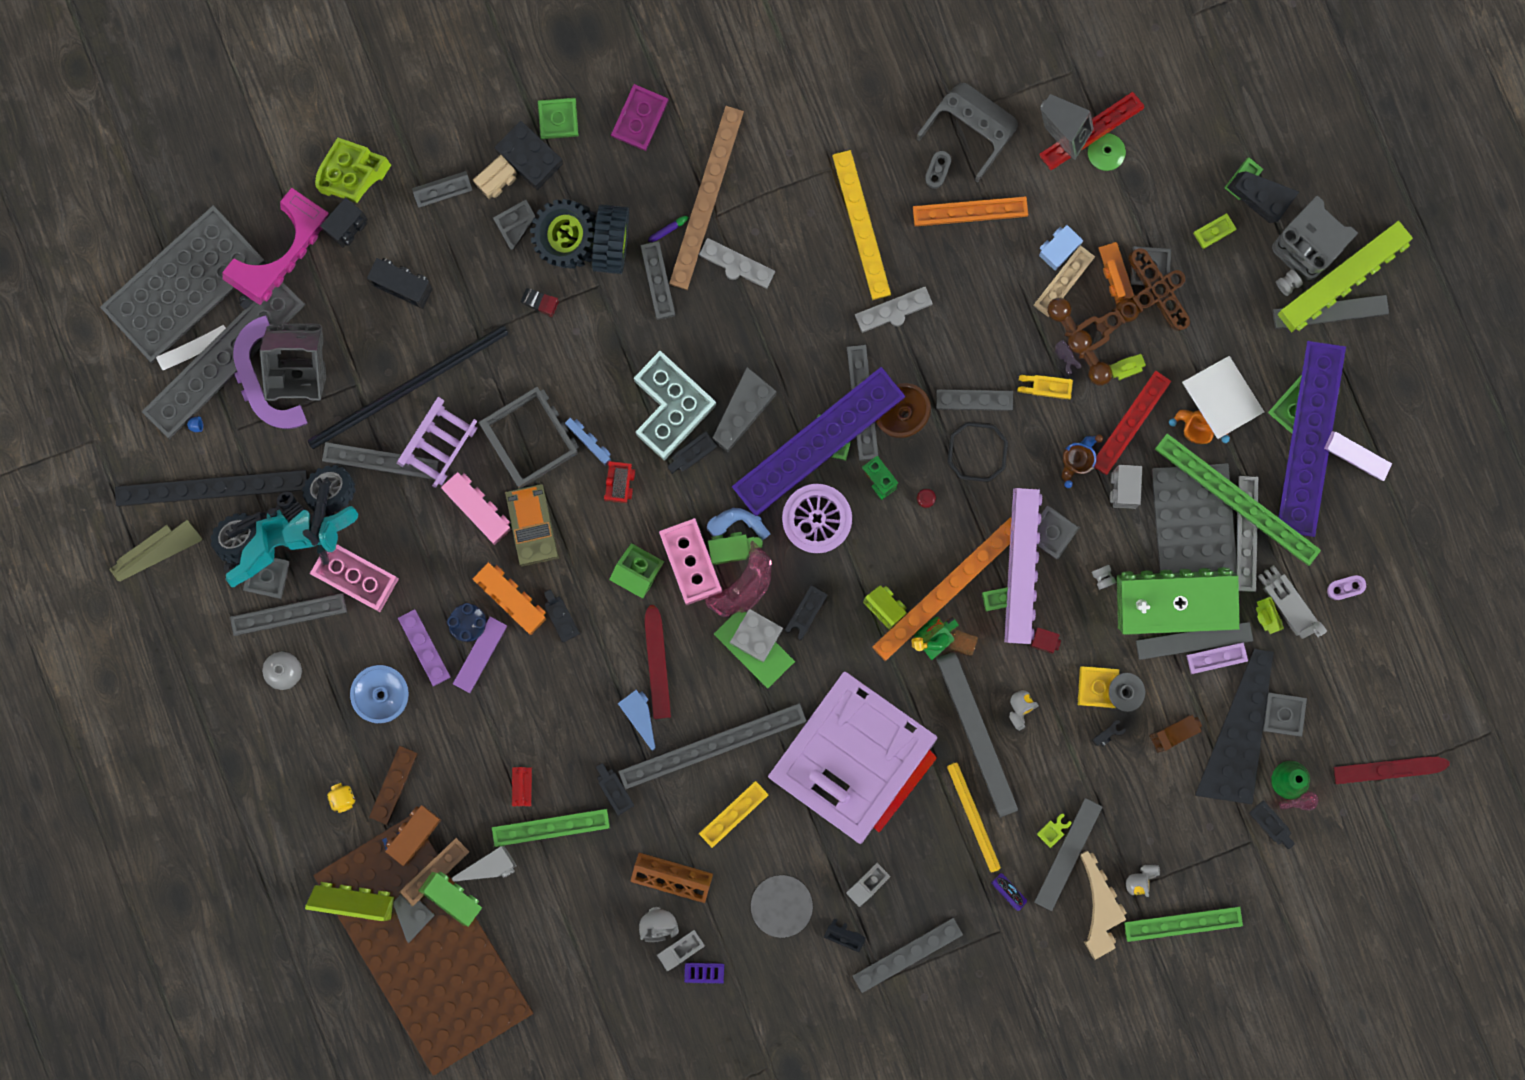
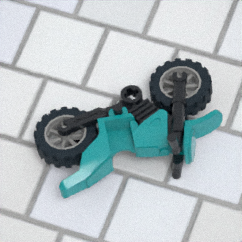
[211,465,358,587]

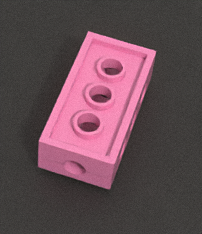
[659,518,722,605]

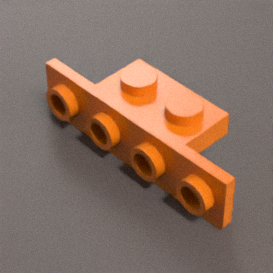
[1098,242,1134,316]

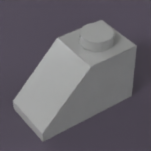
[846,863,890,907]

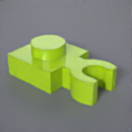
[1037,814,1072,848]

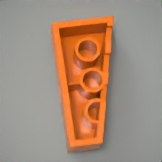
[473,562,547,635]

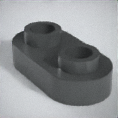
[925,151,951,189]

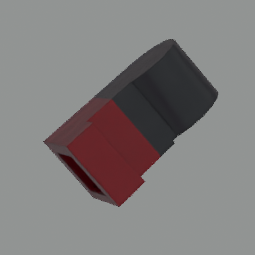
[520,288,559,318]

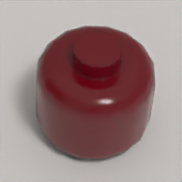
[916,489,936,508]

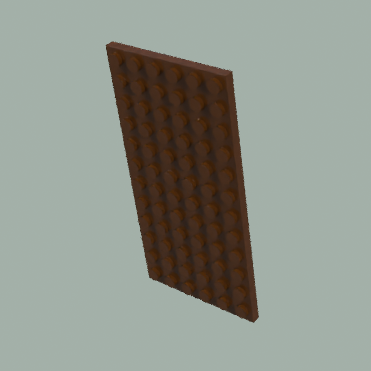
[313,816,534,1076]

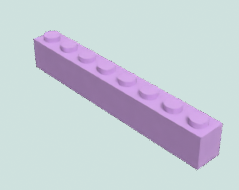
[1004,488,1042,644]

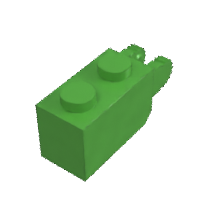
[708,532,763,565]

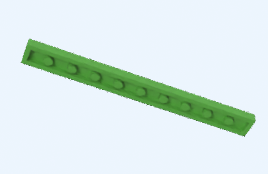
[1155,434,1321,566]

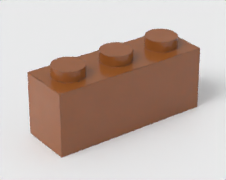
[385,805,441,866]

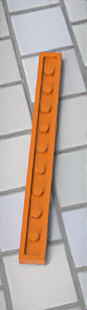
[872,517,1011,661]

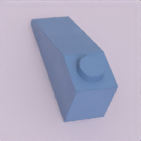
[618,690,656,751]

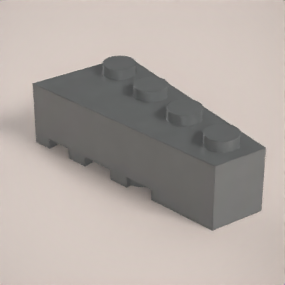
[713,367,777,453]

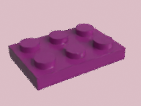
[611,84,669,151]

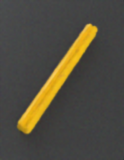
[947,763,1001,872]

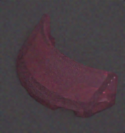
[705,541,772,617]

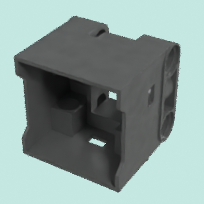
[1272,196,1358,282]
[260,324,326,400]

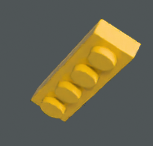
[699,781,769,848]

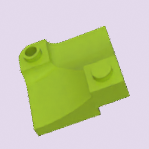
[315,138,391,203]

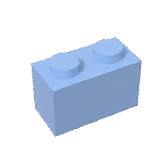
[1039,225,1083,271]

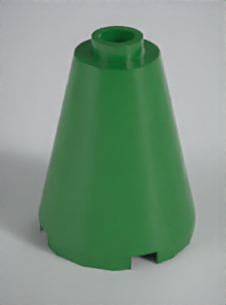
[1271,761,1310,799]

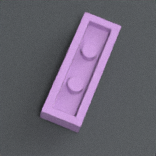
[1186,642,1248,674]

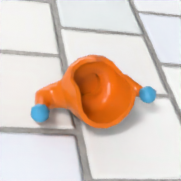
[1169,410,1230,444]

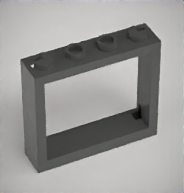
[479,387,579,489]

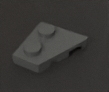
[493,200,535,250]
[393,894,435,943]

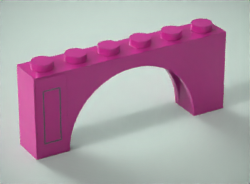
[222,188,329,305]

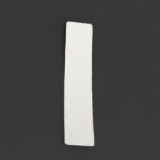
[156,325,226,370]

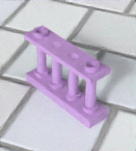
[396,397,478,488]

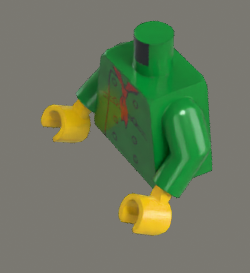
[912,616,959,660]

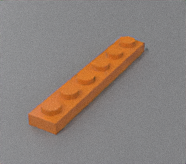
[913,197,1028,227]

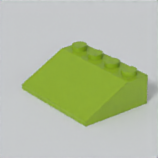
[305,882,394,921]

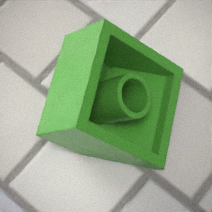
[609,543,664,598]

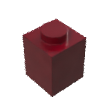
[1030,627,1061,654]

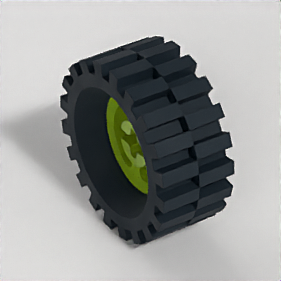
[530,199,597,269]
[592,204,629,274]

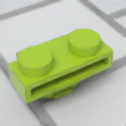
[1109,354,1146,380]
[1256,597,1284,634]

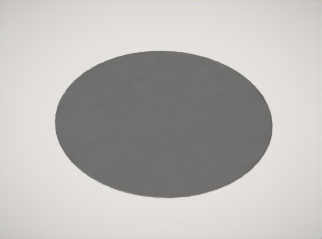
[751,875,813,938]

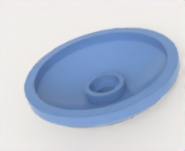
[350,665,409,723]

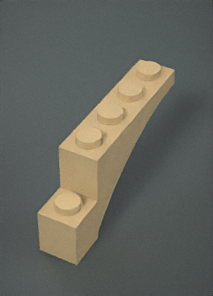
[1079,851,1127,960]

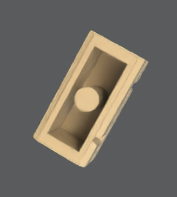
[473,155,517,199]

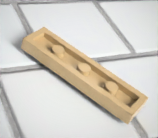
[1033,245,1095,317]

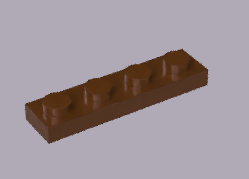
[369,746,418,825]

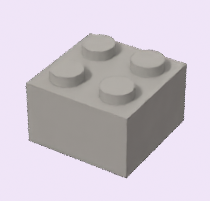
[1110,465,1142,509]
[730,609,783,663]

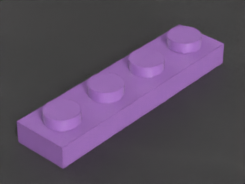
[398,609,451,686]

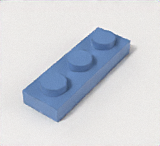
[565,418,611,466]

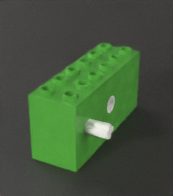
[1117,567,1239,634]

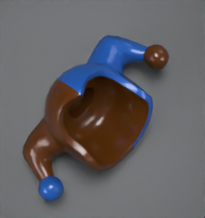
[1061,434,1103,488]

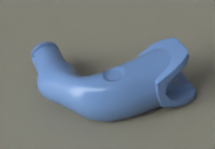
[707,508,770,541]

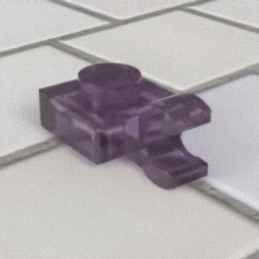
[1055,340,1081,375]

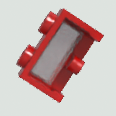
[604,461,635,504]

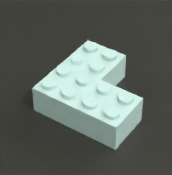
[634,351,716,461]

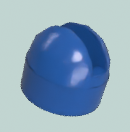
[187,417,203,432]

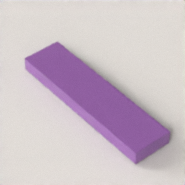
[453,617,507,693]

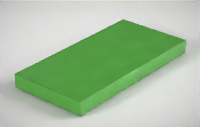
[714,607,795,689]

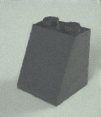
[1040,94,1094,160]

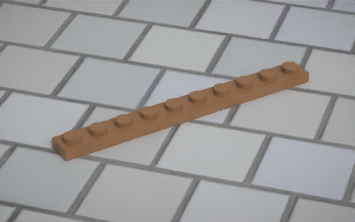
[669,106,744,291]

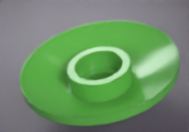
[1088,133,1126,171]

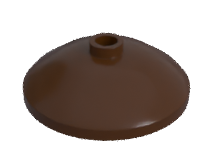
[876,383,931,438]

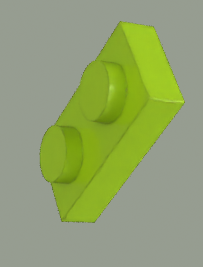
[1193,213,1237,249]

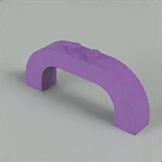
[233,315,308,429]

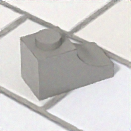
[657,930,705,971]

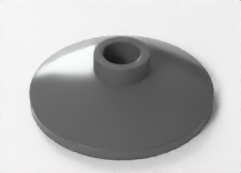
[1109,673,1145,712]

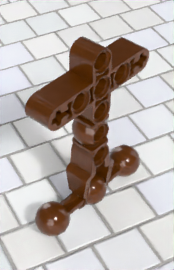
[1047,248,1190,386]

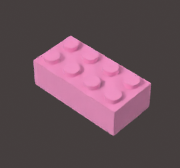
[310,544,399,612]

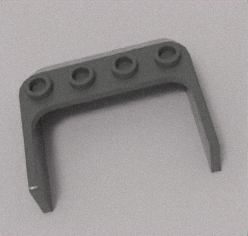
[917,83,1018,183]

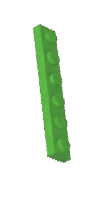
[492,809,610,847]
[1124,907,1243,942]

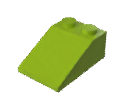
[863,585,907,630]

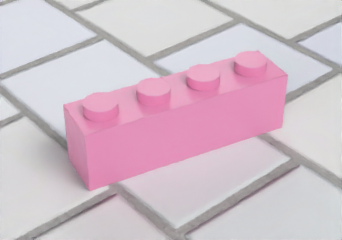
[441,472,511,545]

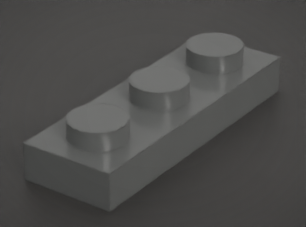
[412,171,472,208]

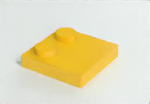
[1078,666,1119,708]

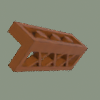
[631,853,713,903]

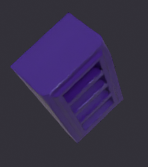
[684,962,724,983]

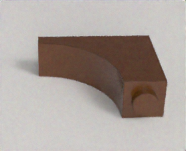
[1149,714,1202,753]

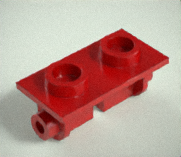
[512,767,532,806]

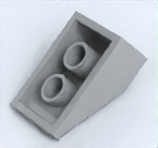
[452,846,517,881]

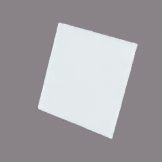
[1182,356,1264,439]

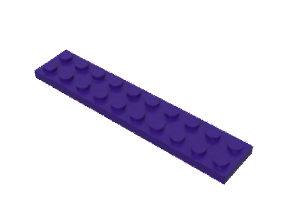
[1279,341,1346,537]
[732,367,905,516]

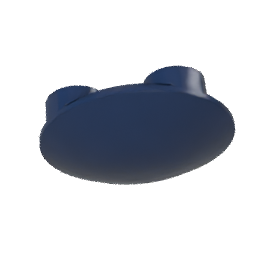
[447,603,486,642]

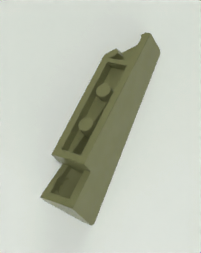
[109,520,202,581]

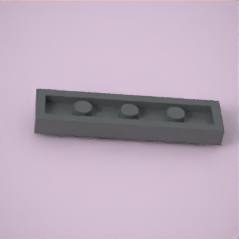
[641,241,675,320]
[936,390,1013,411]

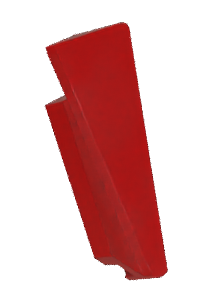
[873,750,936,832]

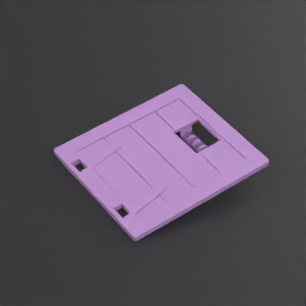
[768,672,937,844]

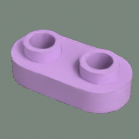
[1327,575,1366,600]

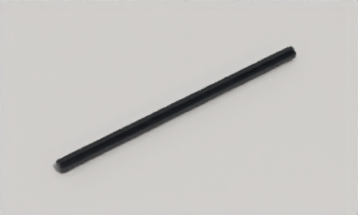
[308,325,508,449]

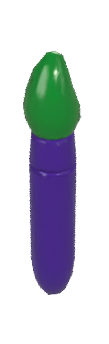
[648,216,688,242]

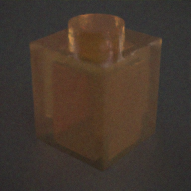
[949,630,978,657]

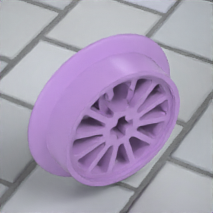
[782,484,852,553]

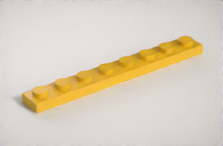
[832,150,891,300]

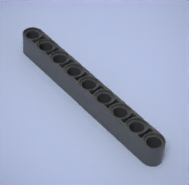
[936,651,1018,818]

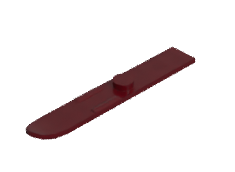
[645,605,671,719]
[1333,757,1450,784]

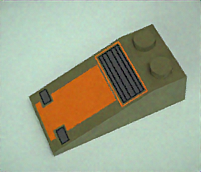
[505,484,559,567]

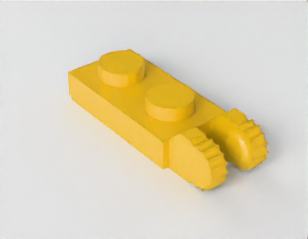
[1017,375,1073,400]

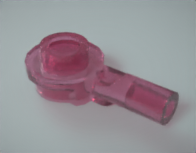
[1279,792,1319,810]

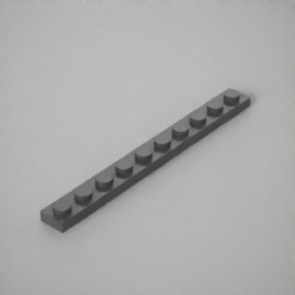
[619,703,807,790]

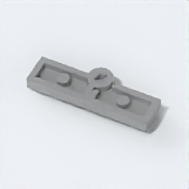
[699,238,775,289]
[855,286,933,333]

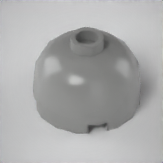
[262,651,302,690]
[639,907,679,942]

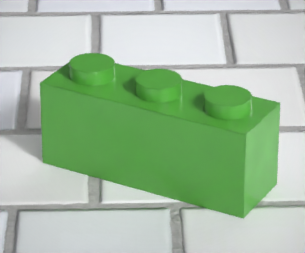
[418,872,482,927]

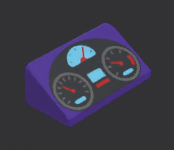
[991,873,1027,911]

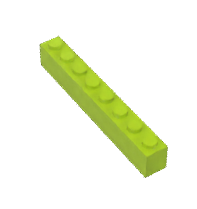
[1277,221,1413,332]

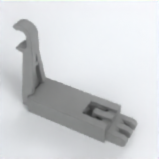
[1258,565,1327,639]

